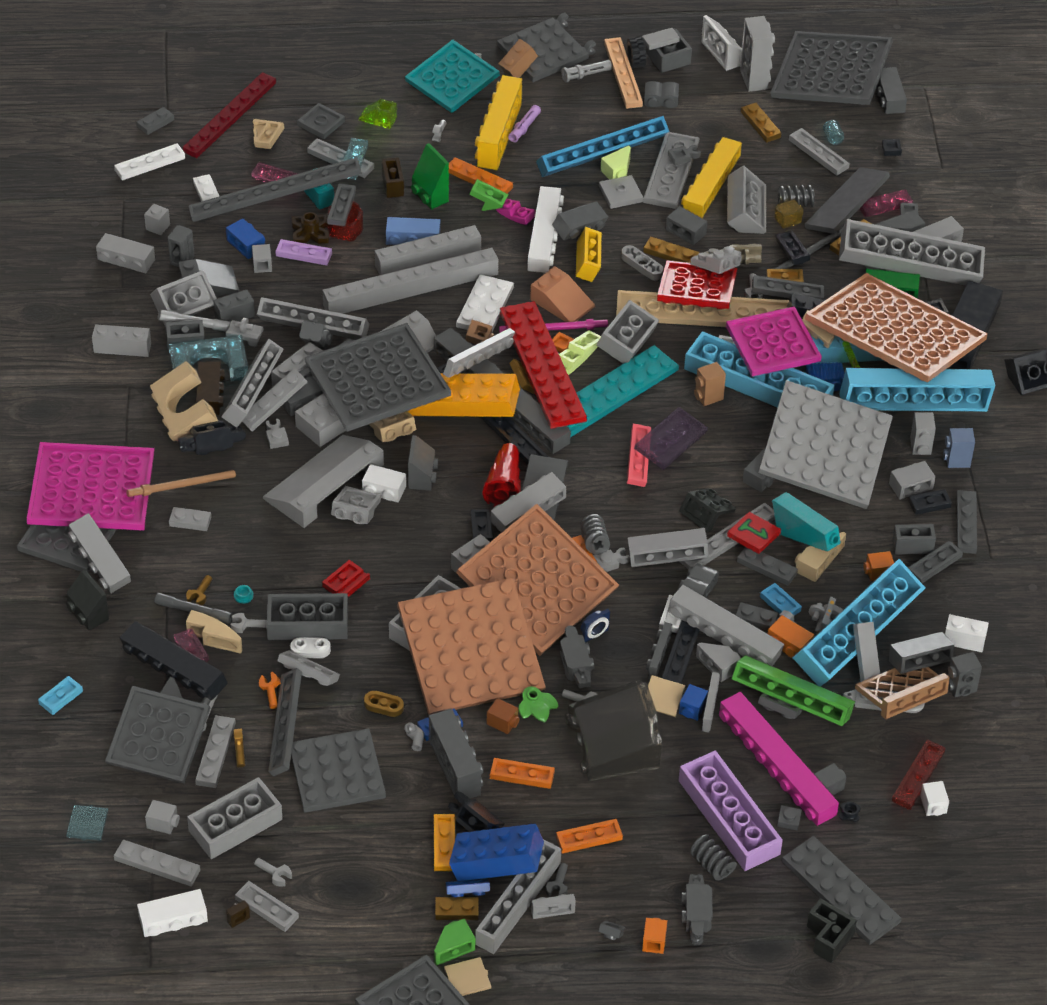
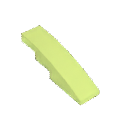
[559,330,601,375]

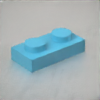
[38,676,83,715]

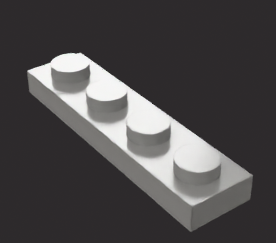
[789,128,850,176]
[307,138,374,178]
[242,368,307,432]
[195,715,236,788]
[114,840,200,887]

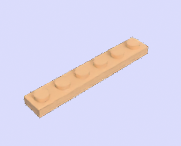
[604,37,643,109]

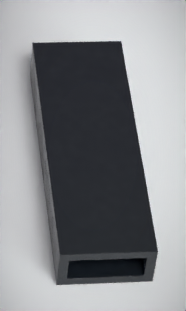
[948,280,1003,369]

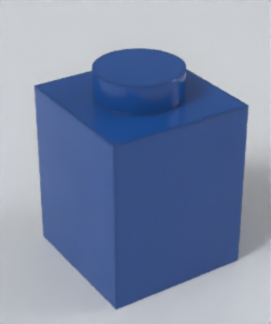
[679,684,708,721]

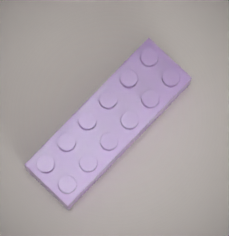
[679,750,782,871]

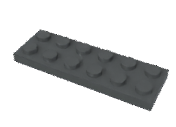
[782,836,901,945]

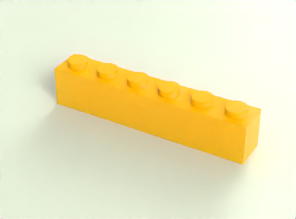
[681,137,742,218]

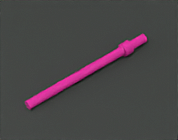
[499,319,608,333]

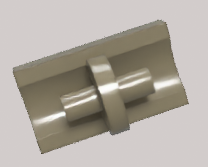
[730,244,762,265]

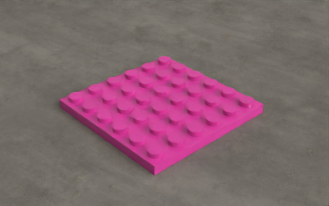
[27,442,154,530]

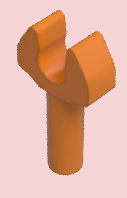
[259,672,281,709]

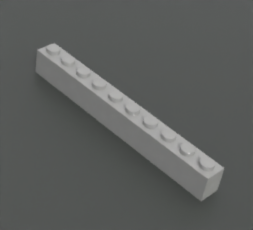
[323,248,499,314]

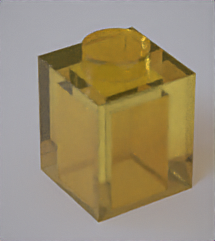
[775,199,803,229]

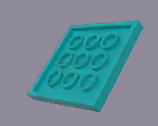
[405,40,500,113]

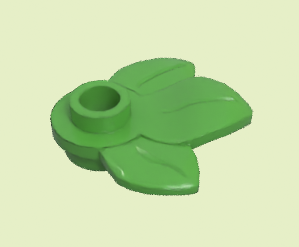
[519,686,558,723]

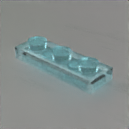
[344,138,368,180]

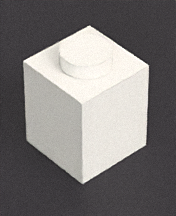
[920,781,949,816]

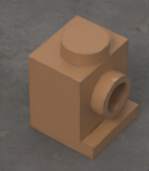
[465,320,494,345]

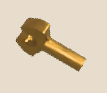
[186,575,212,605]
[234,729,245,768]

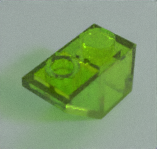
[359,99,397,129]

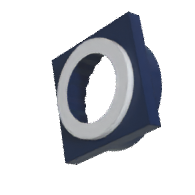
[581,609,610,643]

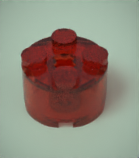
[328,201,363,241]

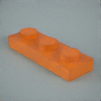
[490,758,555,789]
[556,819,623,854]

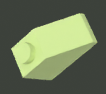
[601,145,631,180]

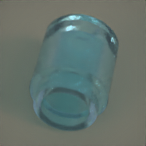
[823,120,844,145]

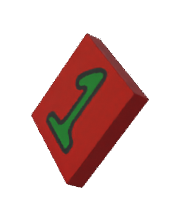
[727,511,781,554]

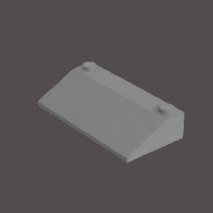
[263,435,384,528]

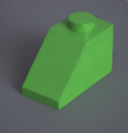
[434,919,476,966]

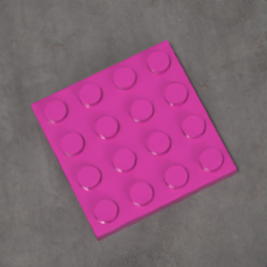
[726,306,822,377]

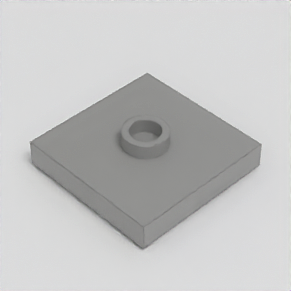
[599,175,643,209]

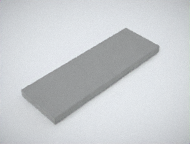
[643,132,700,209]

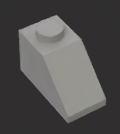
[696,643,741,682]

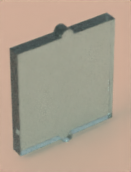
[66,805,108,841]

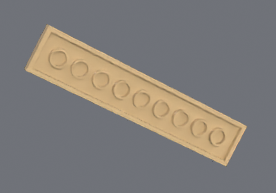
[616,290,789,327]

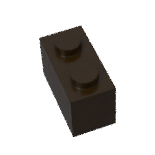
[382,157,404,198]

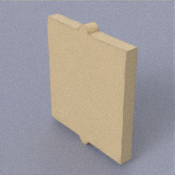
[641,675,686,717]
[444,957,491,996]

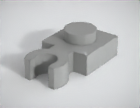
[266,419,289,449]
[593,548,630,572]

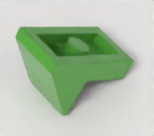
[469,179,509,211]

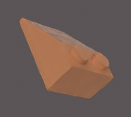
[531,266,595,322]

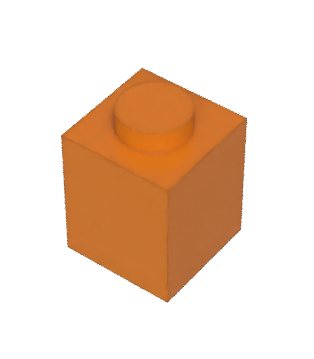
[864,551,894,581]
[642,918,668,954]

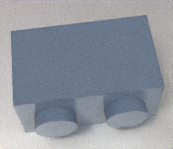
[943,428,975,468]

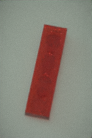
[891,740,946,810]

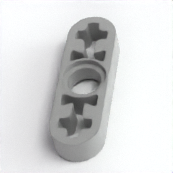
[621,245,664,281]

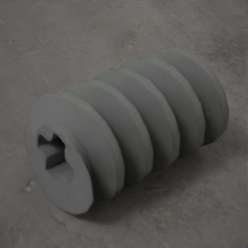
[778,185,815,208]
[581,514,610,555]
[690,834,737,880]

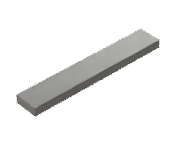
[679,503,775,570]

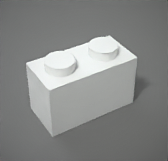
[362,464,406,502]
[945,614,989,652]

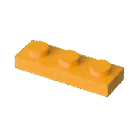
[434,814,455,871]

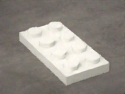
[456,275,514,332]

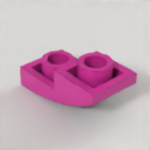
[496,199,536,225]

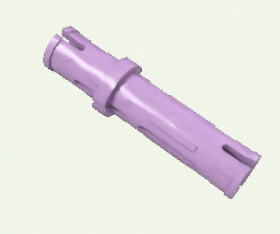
[508,105,541,142]

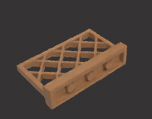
[855,667,950,719]

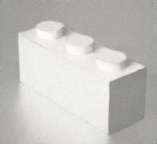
[137,889,208,937]

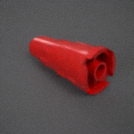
[482,443,521,507]

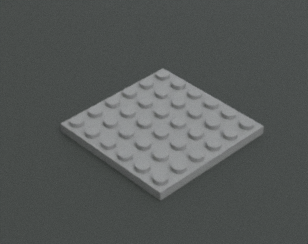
[758,380,893,509]

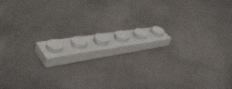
[443,328,515,378]

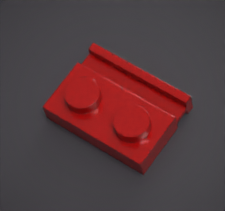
[322,560,370,597]

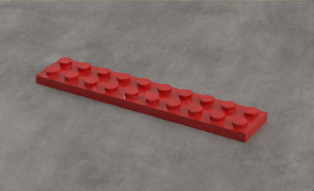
[500,301,587,429]

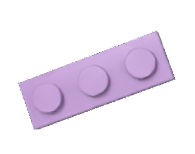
[276,239,332,265]

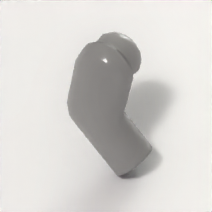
[404,722,424,751]

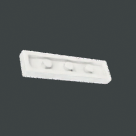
[114,143,185,180]

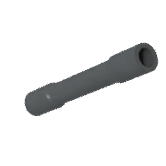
[155,592,233,624]

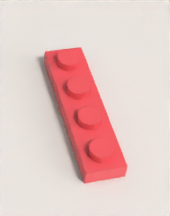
[627,423,651,487]

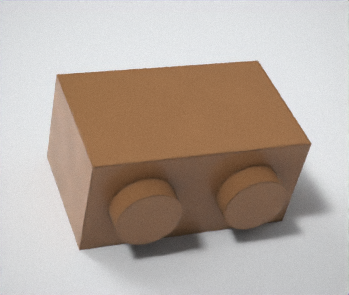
[498,39,538,78]
[694,362,726,406]

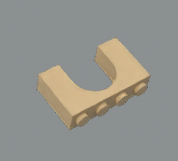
[150,361,218,442]

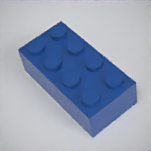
[449,824,544,881]

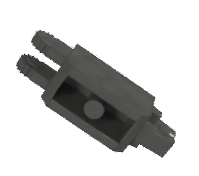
[560,625,594,688]
[681,874,713,946]

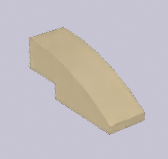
[186,610,242,653]

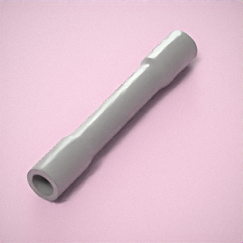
[158,309,231,332]

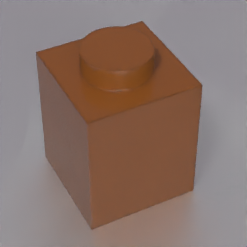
[487,698,520,734]

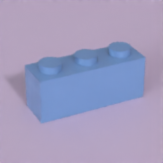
[386,217,440,245]

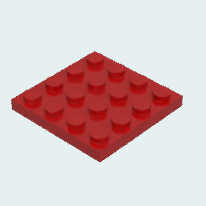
[657,260,737,310]

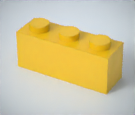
[576,227,602,282]

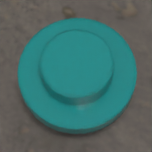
[234,585,254,604]

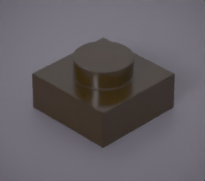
[226,900,250,928]

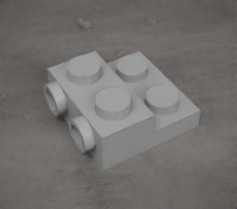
[691,246,742,274]
[331,486,381,524]

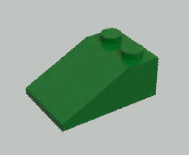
[411,143,449,210]

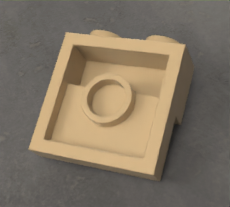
[368,411,416,442]

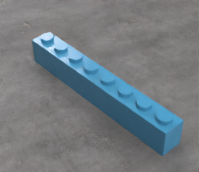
[536,116,670,177]

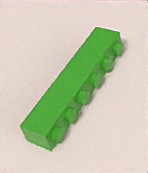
[732,655,855,726]

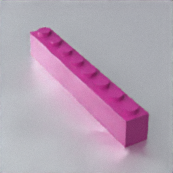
[719,692,839,826]

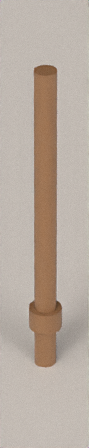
[126,470,236,497]

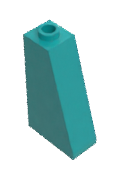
[772,492,841,552]

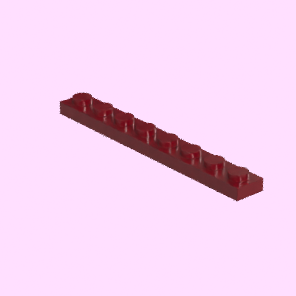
[182,72,276,158]

